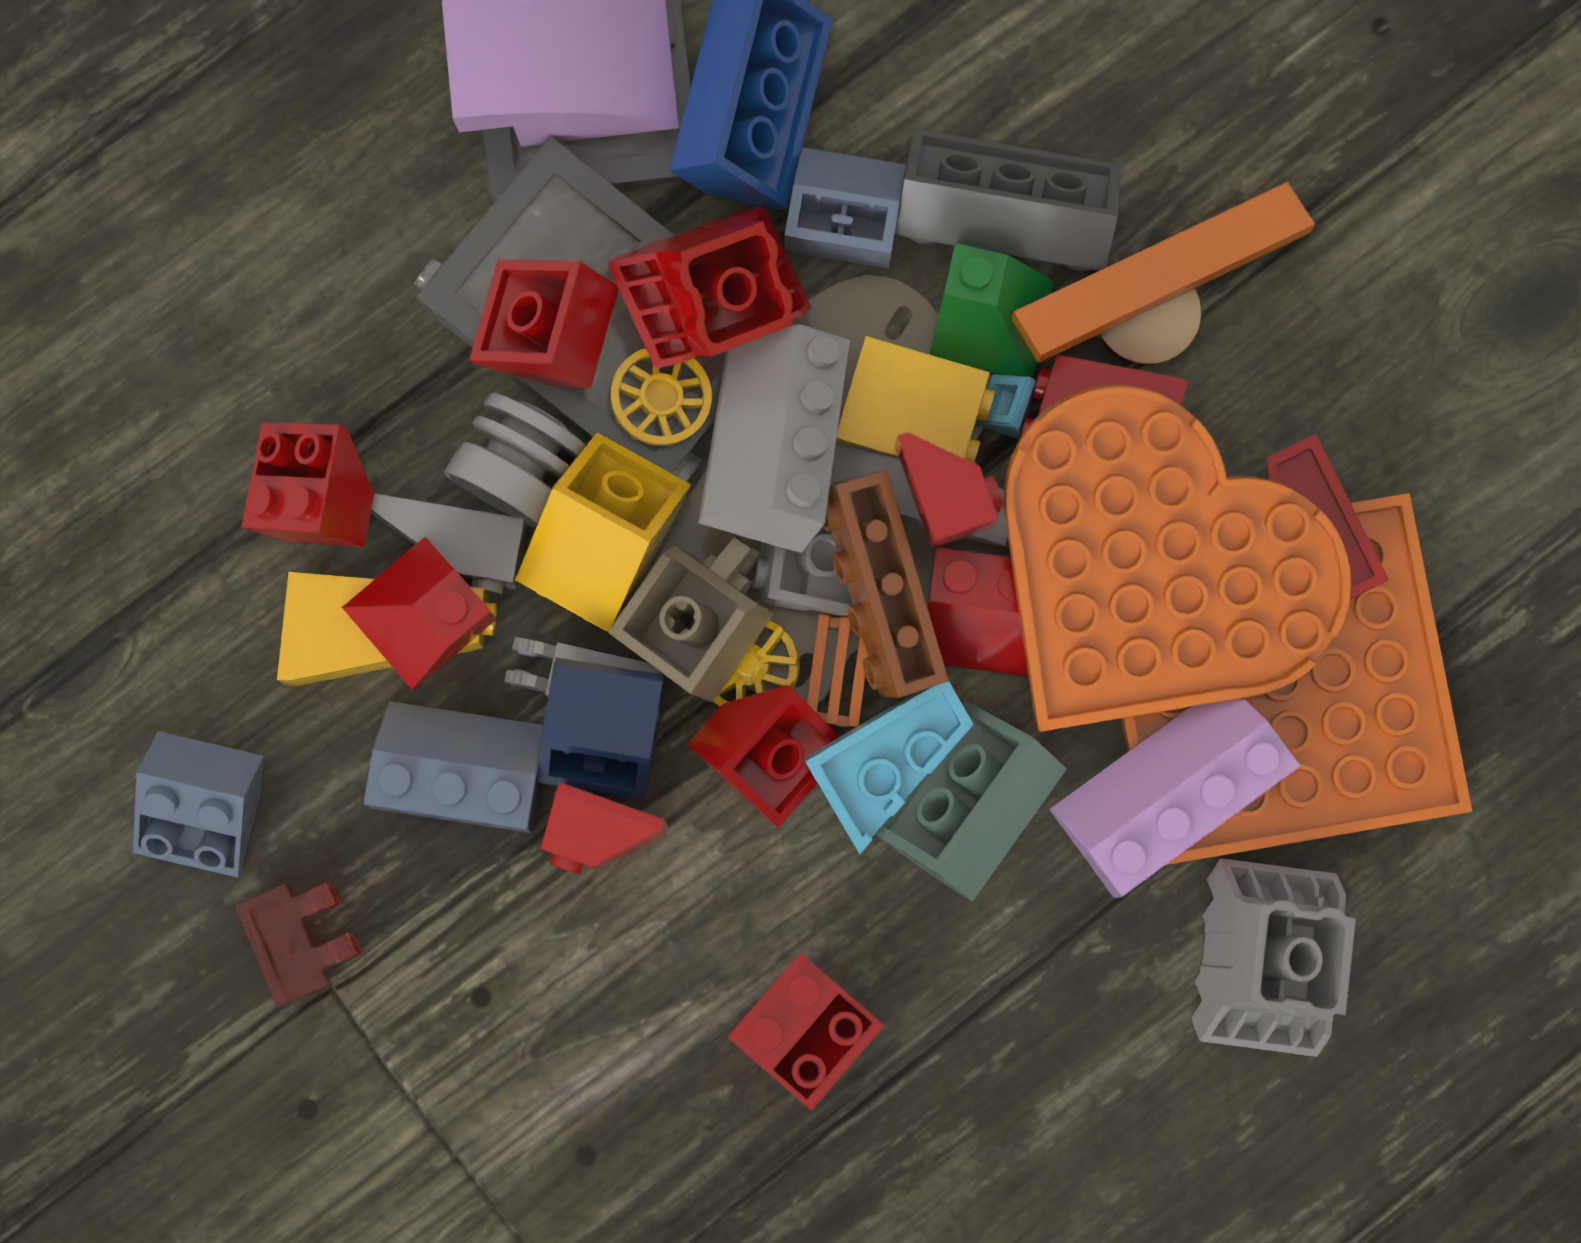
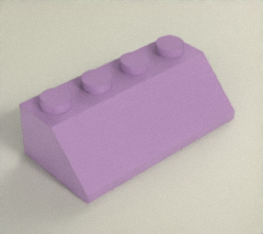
[1049,698,1300,898]

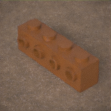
[823,470,949,698]

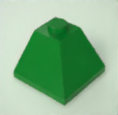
[929,243,1054,378]

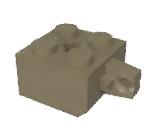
[608,537,774,702]

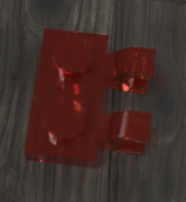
[235,883,364,1008]

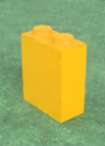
[836,336,995,463]

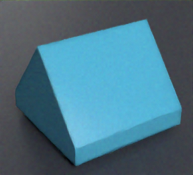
[976,374,1036,440]

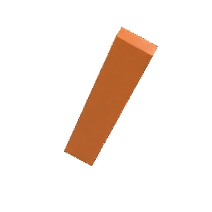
[1011,182,1315,363]

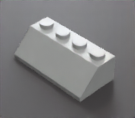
[698,324,850,553]

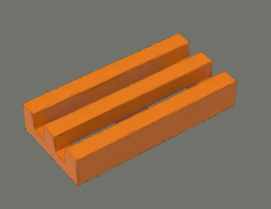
[807,614,868,729]

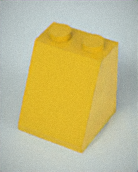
[515,432,691,632]

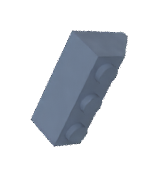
[364,701,543,833]

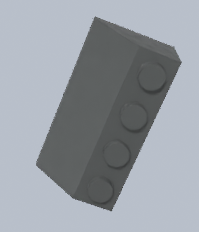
[895,128,1121,271]

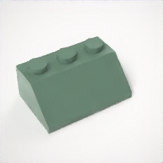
[875,700,1067,902]

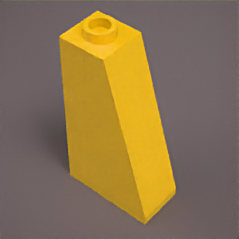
[277,572,497,686]

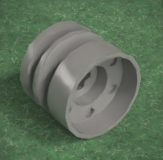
[444,393,586,528]

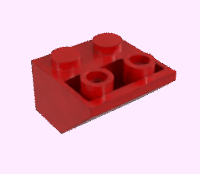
[241,422,374,547]
[728,952,884,1111]

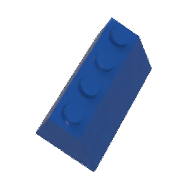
[669,0,833,210]

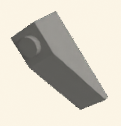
[371,494,528,596]

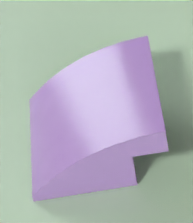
[442,0,679,147]

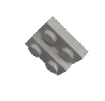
[746,526,853,618]

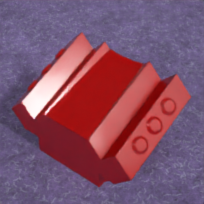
[607,204,812,368]

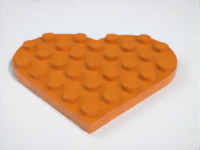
[1003,385,1351,732]

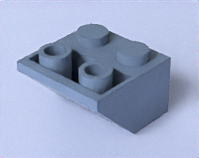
[784,147,906,269]
[133,731,264,878]

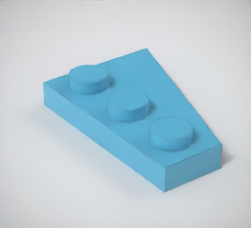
[803,681,974,854]

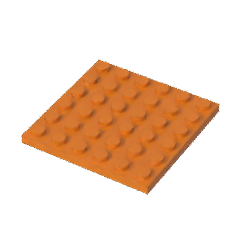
[1121,493,1473,865]

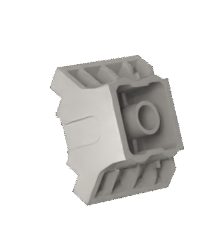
[1191,858,1356,1057]

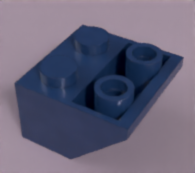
[537,657,664,800]

